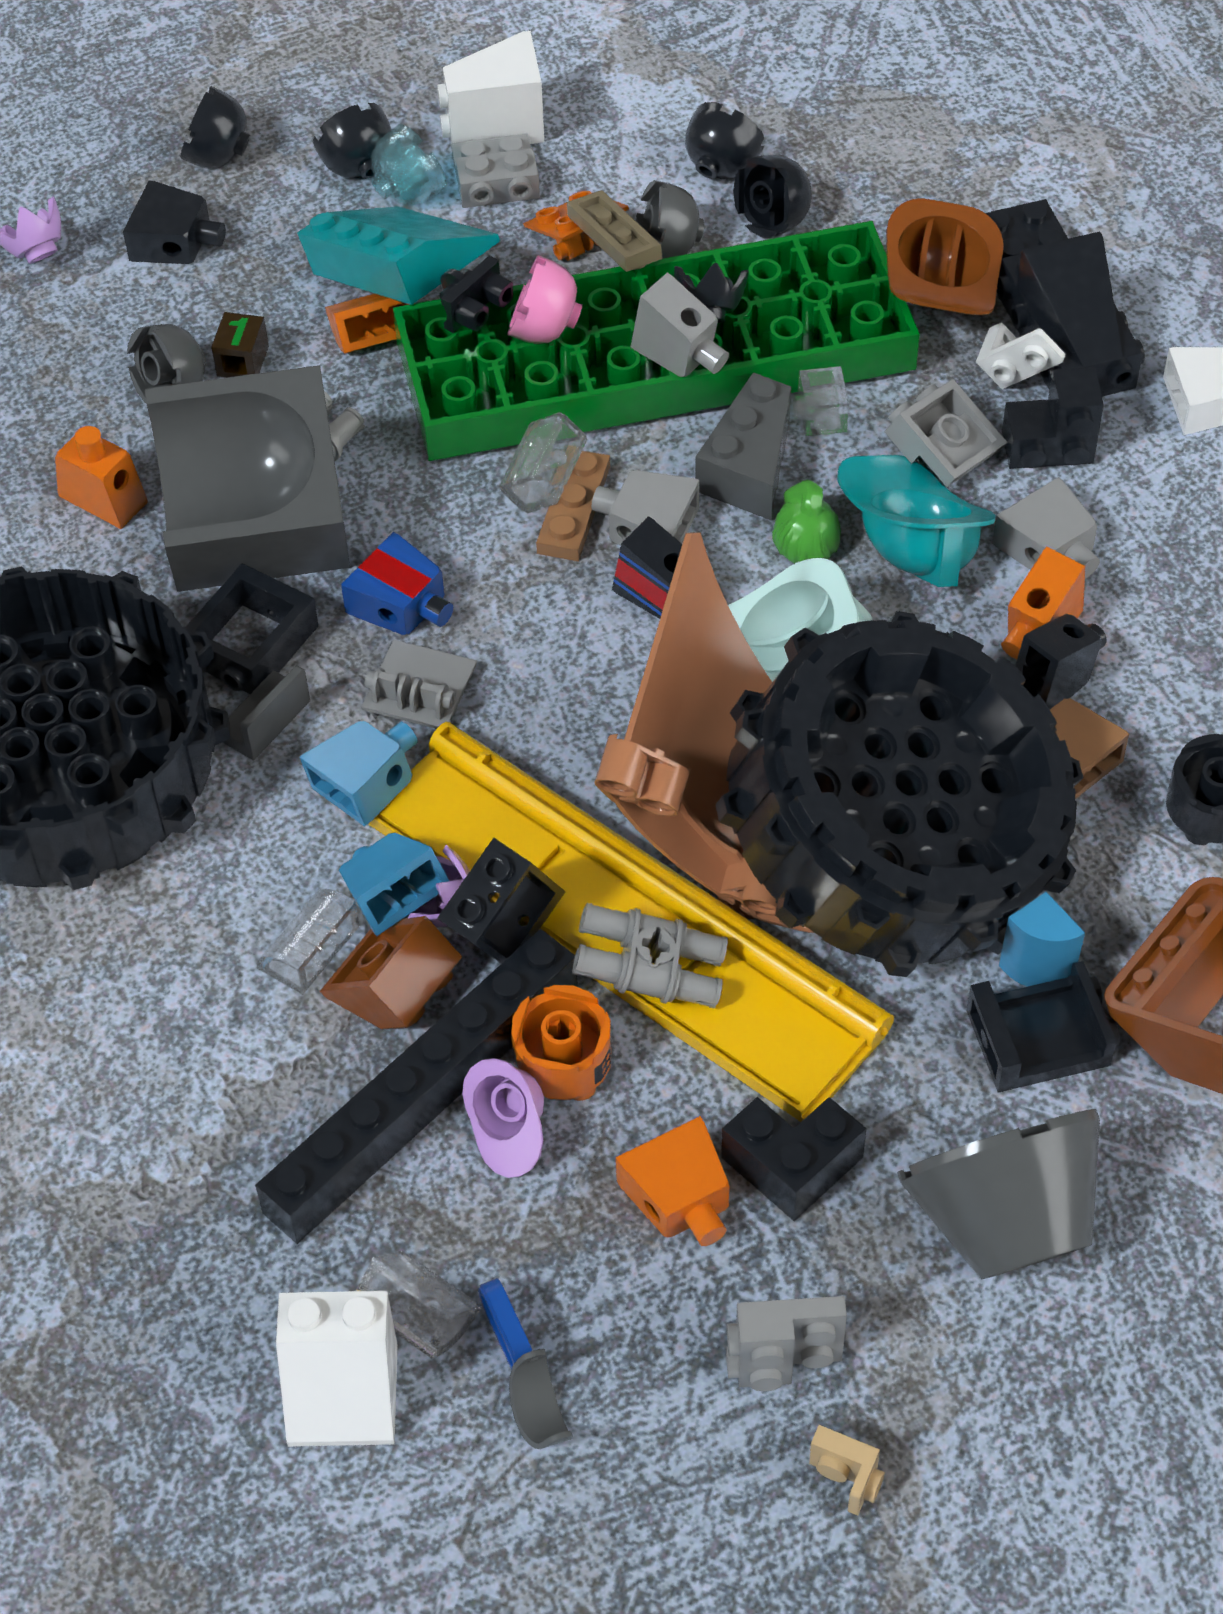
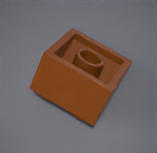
[320,916,462,1029]

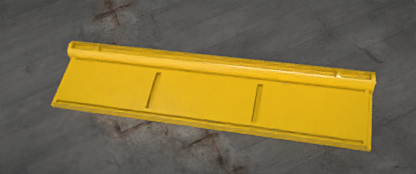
[369,722,894,1122]

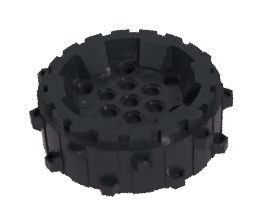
[0,566,230,890]
[716,611,1084,977]

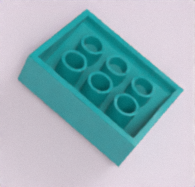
[297,206,500,305]

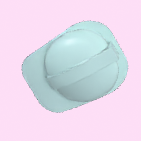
[728,558,873,682]

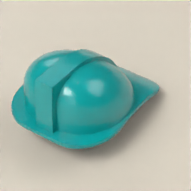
[837,455,996,587]

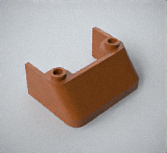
[1104,877,1223,1094]

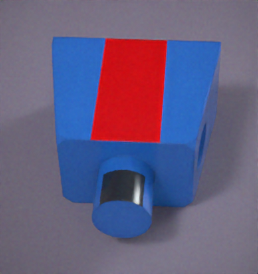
[341,532,454,635]

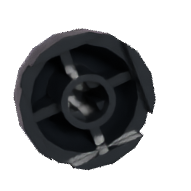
[180,86,251,169]
[685,102,765,179]
[313,103,393,179]
[733,155,812,237]

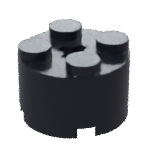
[1166,734,1223,845]

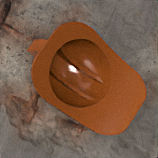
[886,198,1003,315]

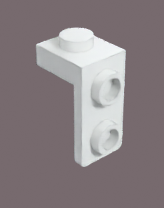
[976,322,1065,389]

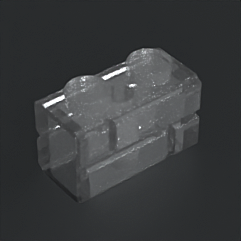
[499,412,587,514]

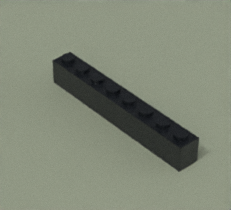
[255,929,578,1244]

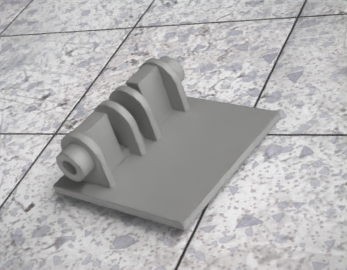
[361,639,477,729]

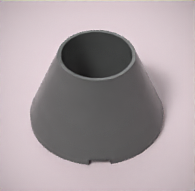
[897,1109,1100,1280]

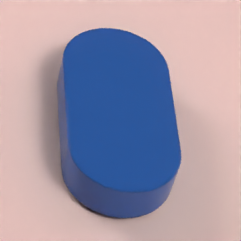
[478,1278,532,1370]

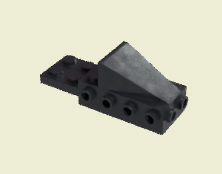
[986,199,1145,397]

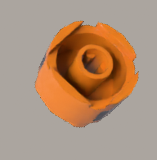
[511,985,612,1101]

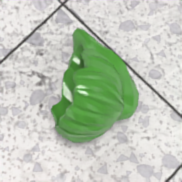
[772,479,841,564]

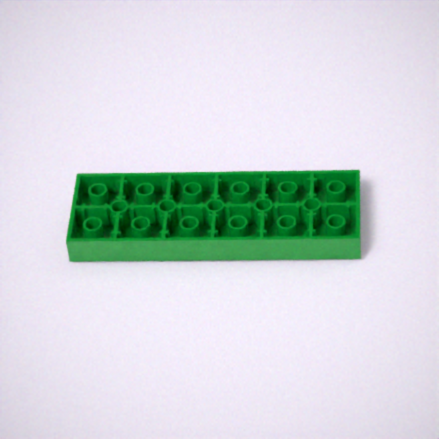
[393,221,920,461]

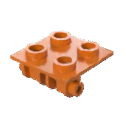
[523,190,629,261]

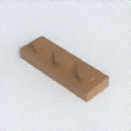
[536,448,610,561]

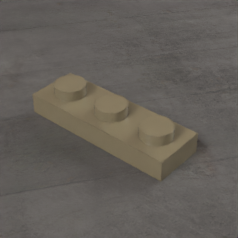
[566,190,662,272]

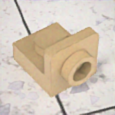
[809,1425,885,1516]

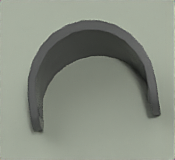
[509,1349,573,1449]

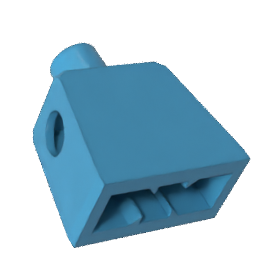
[299,721,418,827]
[339,832,449,936]

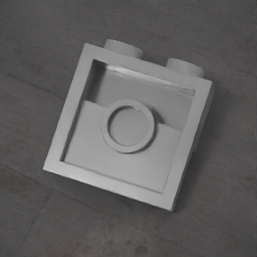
[451,134,540,208]
[884,379,1008,487]
[726,1296,847,1391]

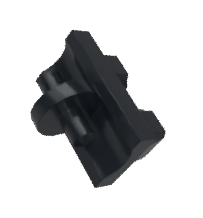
[439,255,514,334]

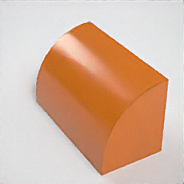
[325,293,415,353]

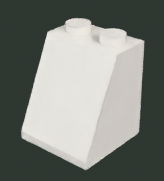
[437,31,544,144]
[276,1291,398,1447]

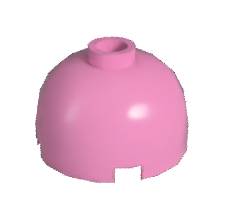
[508,255,582,344]

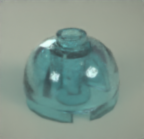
[371,124,447,206]

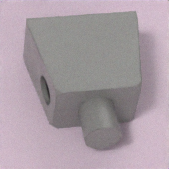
[631,272,729,377]
[591,470,699,546]
[992,477,1100,578]

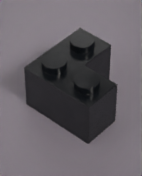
[1002,367,1104,469]
[721,1097,867,1221]

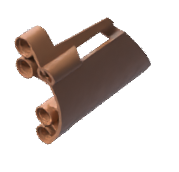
[594,532,814,933]

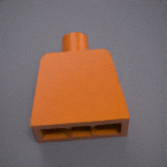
[55,426,148,529]
[1001,546,1086,659]
[616,1116,730,1246]

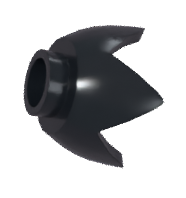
[674,262,749,323]

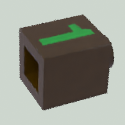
[211,312,269,378]

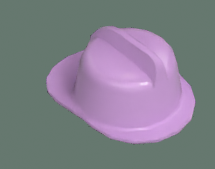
[462,1058,544,1178]

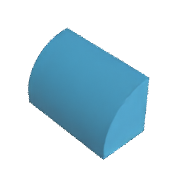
[999,892,1085,987]

